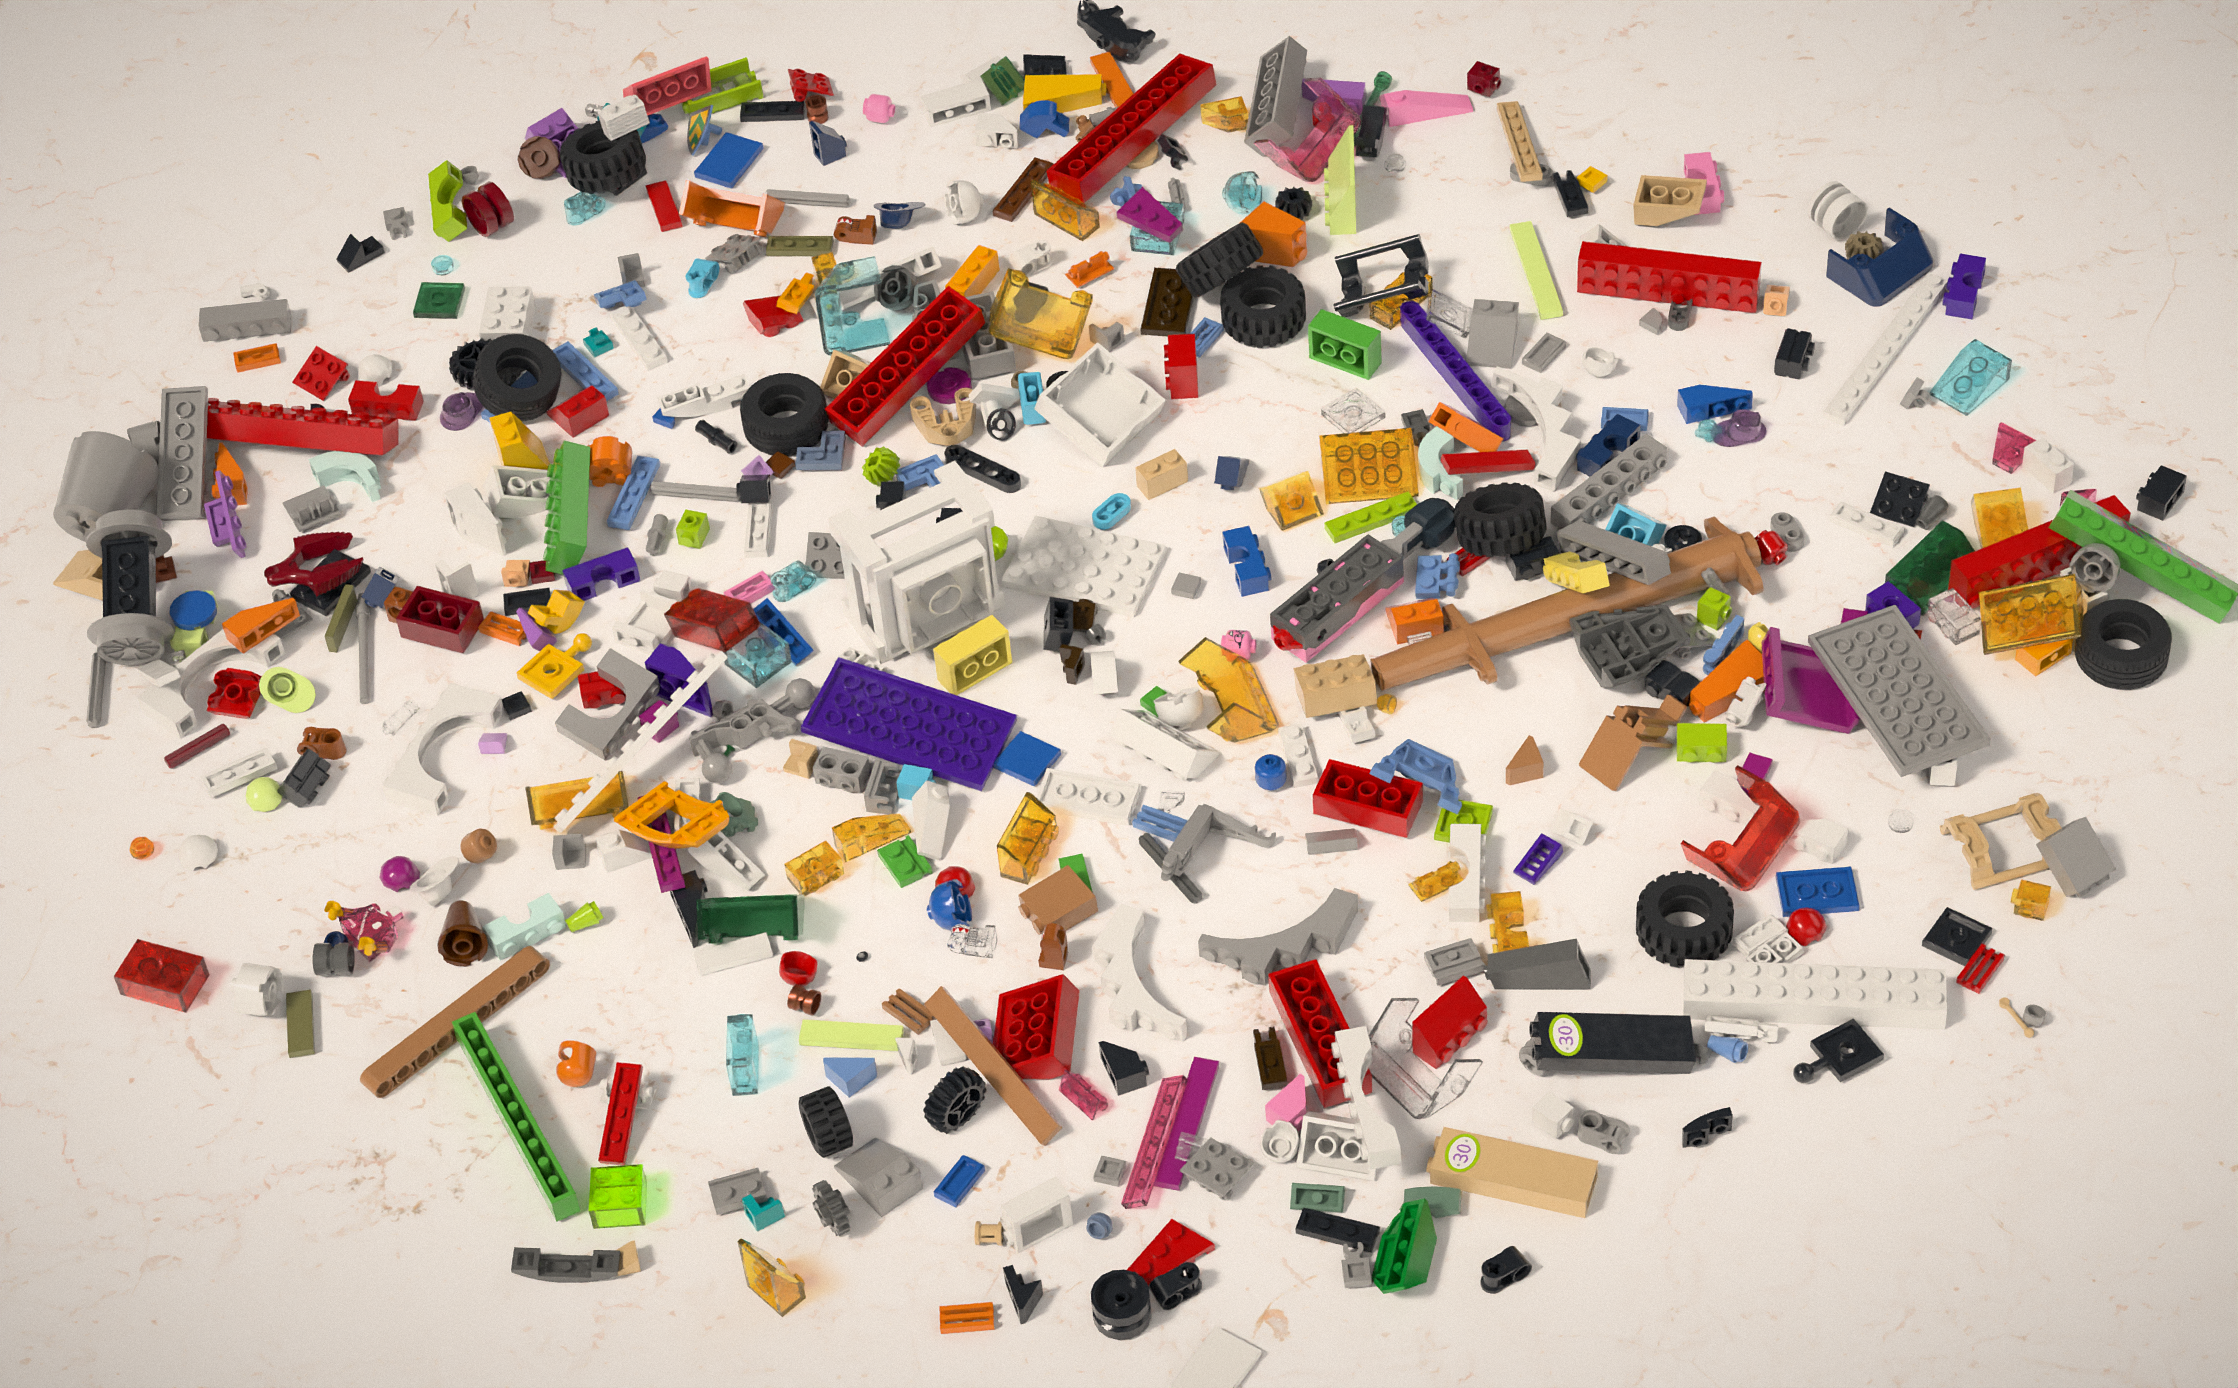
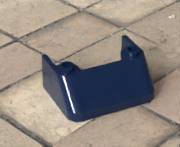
[1826,207,1934,307]

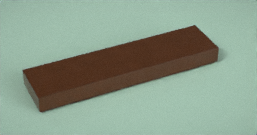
[993,157,1054,222]

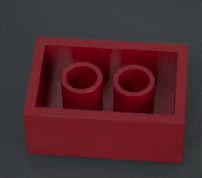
[396,586,484,654]

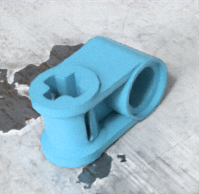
[685,258,720,298]

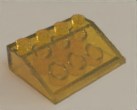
[1319,428,1419,504]
[1979,574,2084,655]

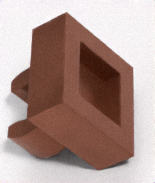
[155,554,177,583]

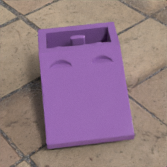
[524,108,578,178]

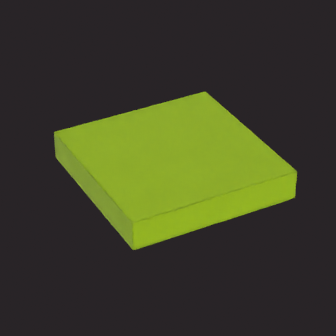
[1434,799,1493,843]

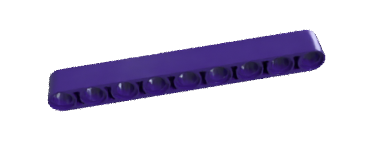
[1400,301,1511,442]

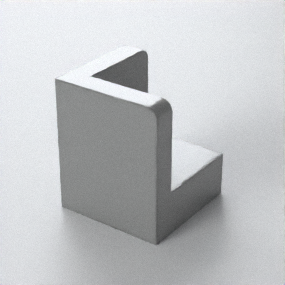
[617,253,645,287]
[1089,322,1125,352]
[552,834,587,870]

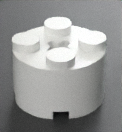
[230,963,283,1016]

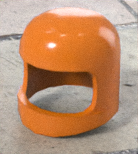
[556,1040,597,1087]

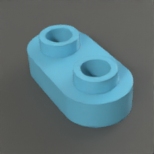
[1092,493,1131,530]

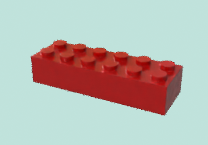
[1268,959,1372,1108]

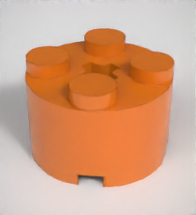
[587,436,633,487]

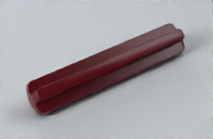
[164,723,230,769]

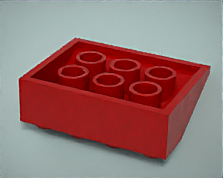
[993,974,1080,1080]

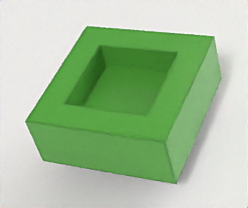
[1140,686,1167,717]

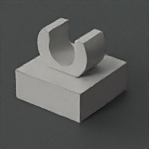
[1899,377,1931,409]

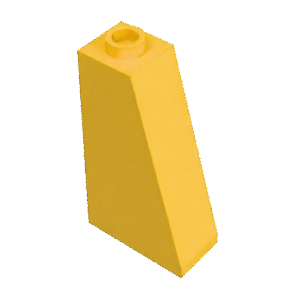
[1023,74,1107,113]

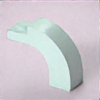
[1418,426,1463,500]
[308,451,381,502]

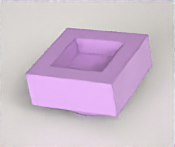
[741,455,774,475]

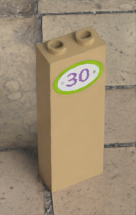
[1426,1127,1599,1218]

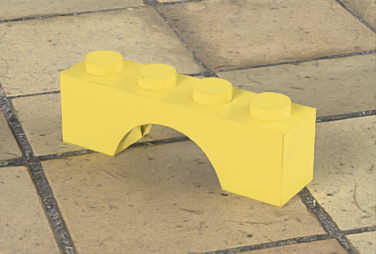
[1543,551,1610,593]

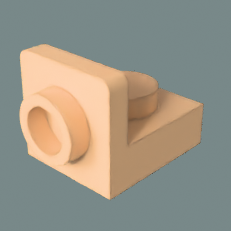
[1763,285,1790,316]
[501,560,530,587]

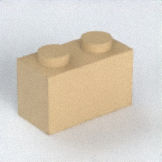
[1135,449,1188,500]

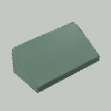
[1290,1183,1346,1213]

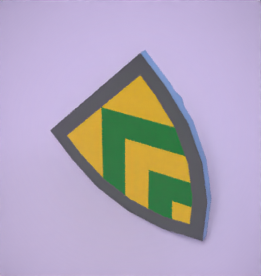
[687,105,722,156]

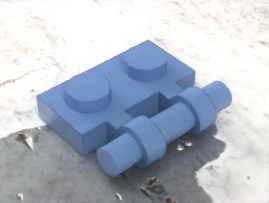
[1415,553,1460,599]

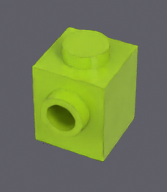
[676,509,710,549]
[1697,587,1732,631]

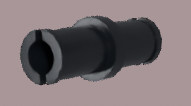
[695,419,737,454]

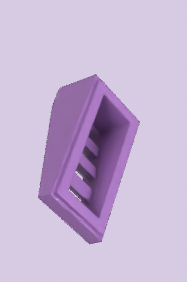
[516,608,557,651]

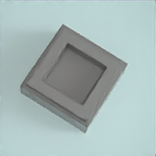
[1171,572,1201,599]
[1093,1155,1127,1187]

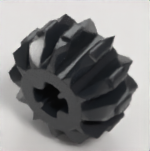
[1275,186,1312,220]

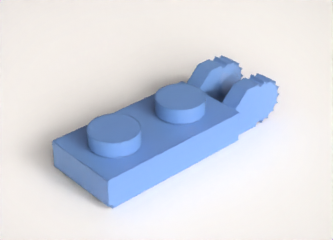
[1703,615,1744,675]

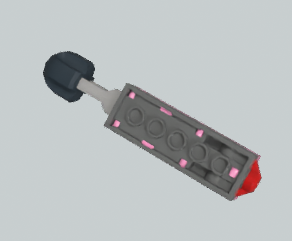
[1270,497,1456,663]

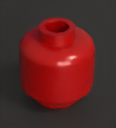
[1755,530,1788,565]

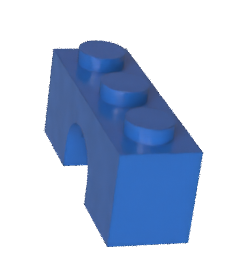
[1222,525,1272,597]

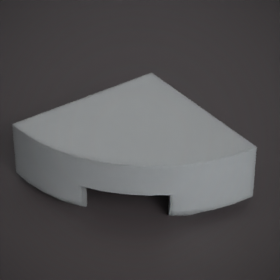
[1639,308,1662,335]

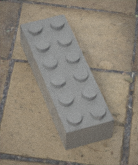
[1244,35,1308,157]

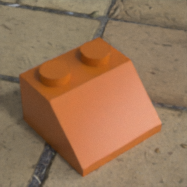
[1385,598,1444,645]

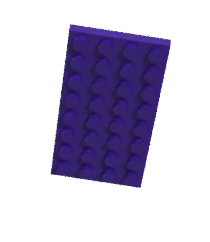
[801,657,1017,791]

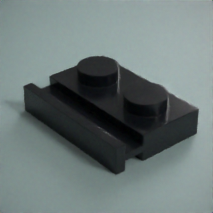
[1023,54,1067,81]

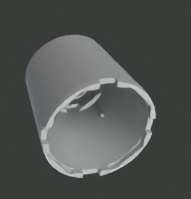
[53,431,160,542]

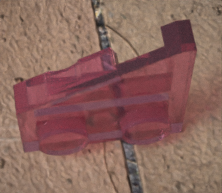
[1992,422,2037,474]

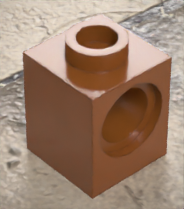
[384,586,413,624]

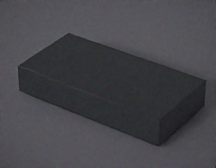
[503,587,551,616]

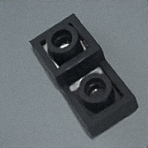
[1682,1107,1733,1148]

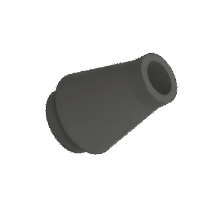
[1916,495,1949,530]

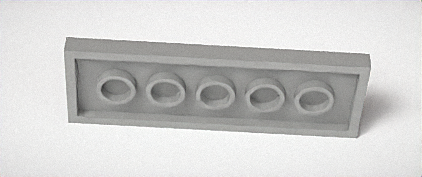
[157,386,208,520]

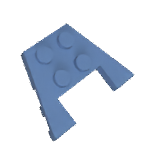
[1369,739,1462,814]

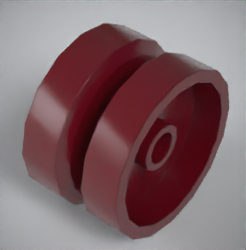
[461,181,514,237]

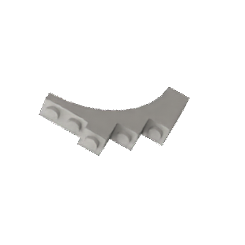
[1198,888,1358,986]

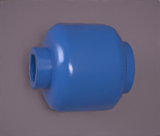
[1254,754,1287,791]

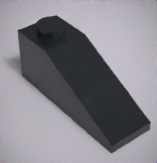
[670,870,708,948]

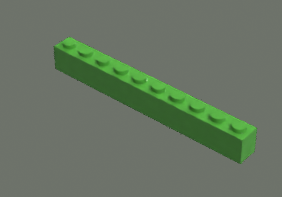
[452,1012,580,1222]

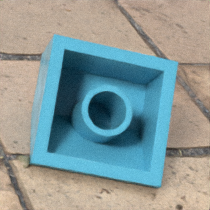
[1605,503,1667,546]

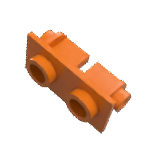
[1065,251,1114,288]

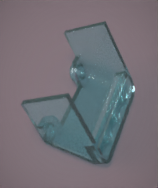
[814,256,890,356]

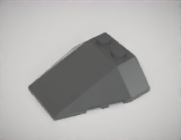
[1569,605,1689,688]

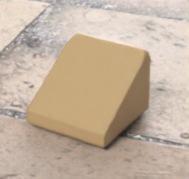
[615,1240,641,1277]

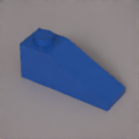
[748,598,814,666]

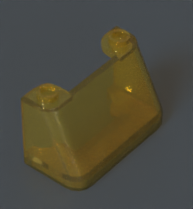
[989,268,1093,359]

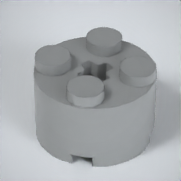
[127,420,160,467]

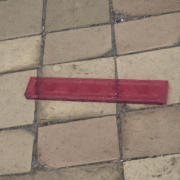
[1121,1075,1188,1209]

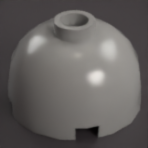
[2070,543,2120,593]

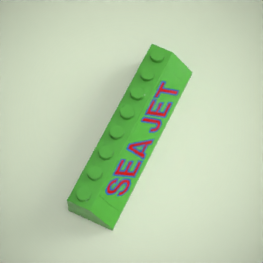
[2048,490,2238,624]

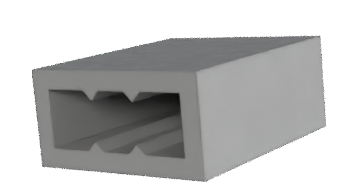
[2036,816,2116,897]

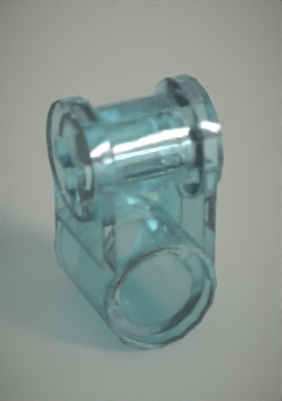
[564,191,606,226]
[770,560,816,602]

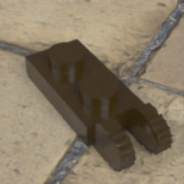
[1253,1026,1288,1090]

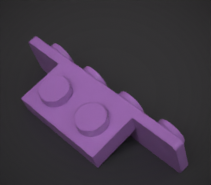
[204,470,247,558]

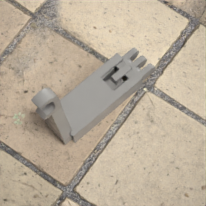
[1160,804,1276,881]

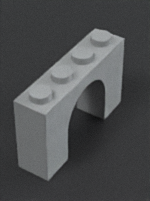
[555,648,660,760]

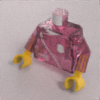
[324,900,404,963]

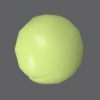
[245,777,282,812]

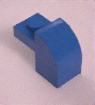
[1019,100,1070,138]

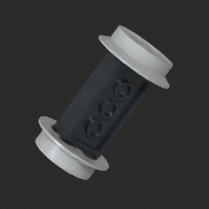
[86,510,174,665]

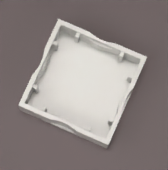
[1034,342,1166,467]

